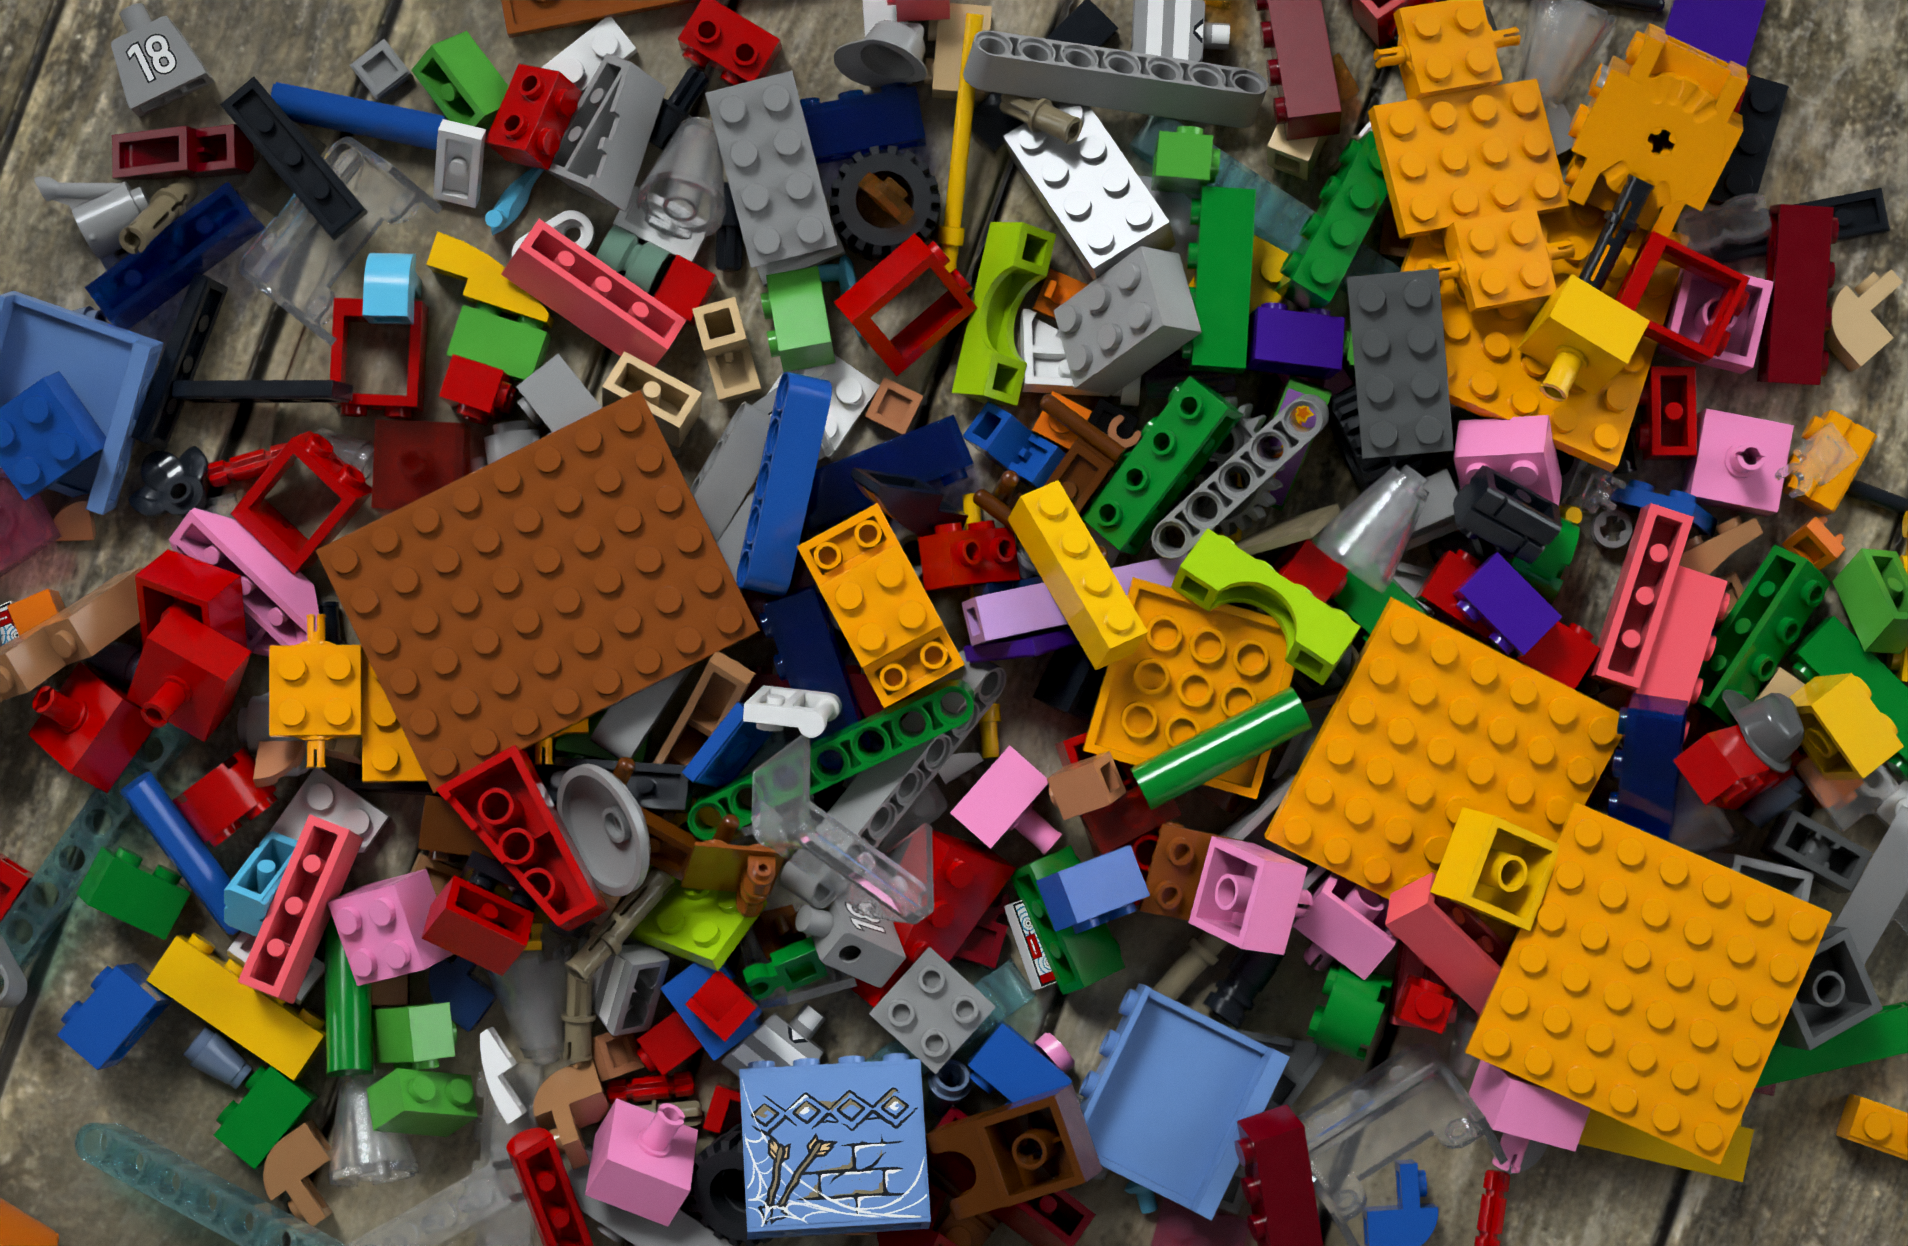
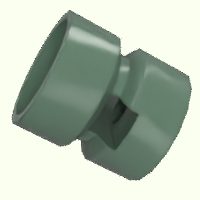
[596,225,671,296]

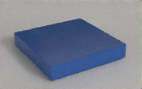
[682,702,774,788]

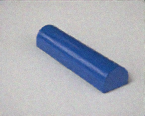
[271,82,448,150]
[120,771,239,936]

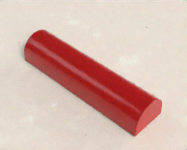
[506,1128,594,1246]

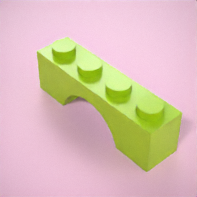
[951,222,1056,406]
[1171,528,1361,685]

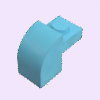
[362,253,422,324]

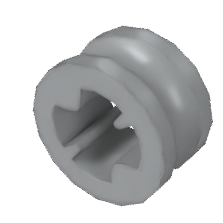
[1590,509,1633,550]

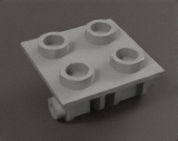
[869,946,996,1074]

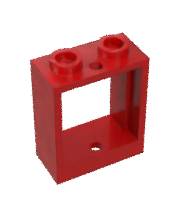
[1614,231,1750,364]
[834,233,977,376]
[329,298,429,419]
[230,431,374,574]

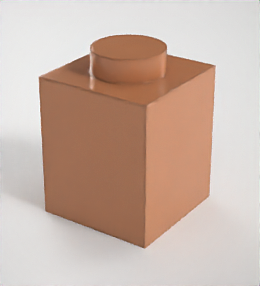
[1047,751,1126,820]

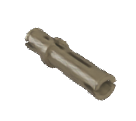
[119,176,198,254]
[565,866,675,984]
[1152,930,1228,1001]

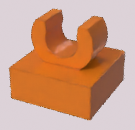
[1033,268,1088,321]
[1782,516,1846,571]

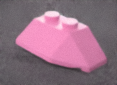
[169,508,319,657]

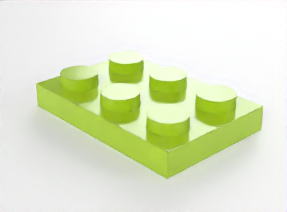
[625,864,768,971]

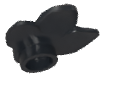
[128,446,209,518]

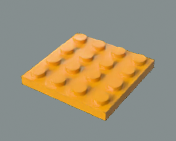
[1083,577,1295,800]

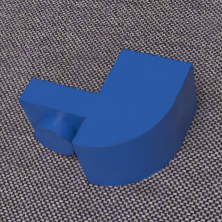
[962,401,1066,489]
[1362,1159,1438,1246]

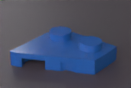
[1608,479,1718,537]

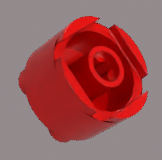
[172,747,278,847]

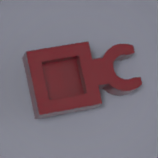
[952,893,1010,971]

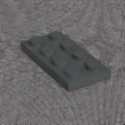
[1347,268,1454,459]

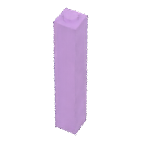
[962,552,1190,646]

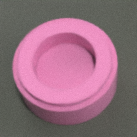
[1034,1032,1075,1074]

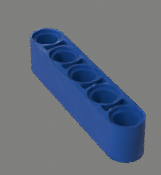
[737,372,832,597]

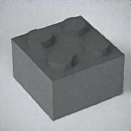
[1778,925,1883,1050]

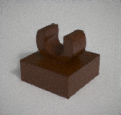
[752,904,807,960]

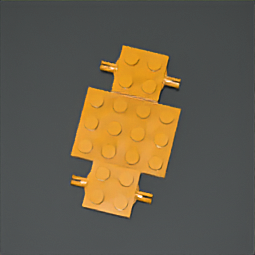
[1368,0,1575,313]
[269,614,589,783]

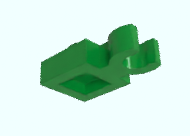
[743,937,828,1000]

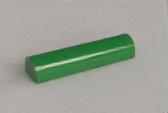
[1130,686,1313,810]
[324,894,374,1078]

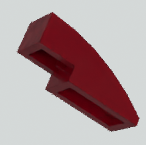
[112,124,254,180]

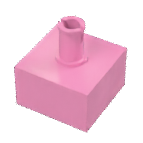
[1682,408,1794,517]
[950,745,1062,855]
[1188,836,1313,955]
[1293,870,1398,980]
[1467,1060,1591,1173]
[585,1098,698,1227]

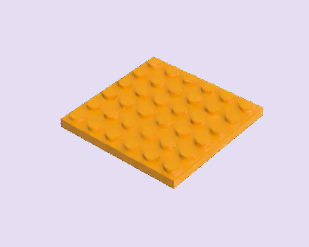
[1400,184,1691,472]
[1264,597,1631,945]
[1465,801,1833,1165]

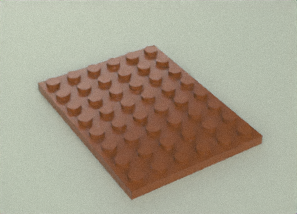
[315,390,761,794]

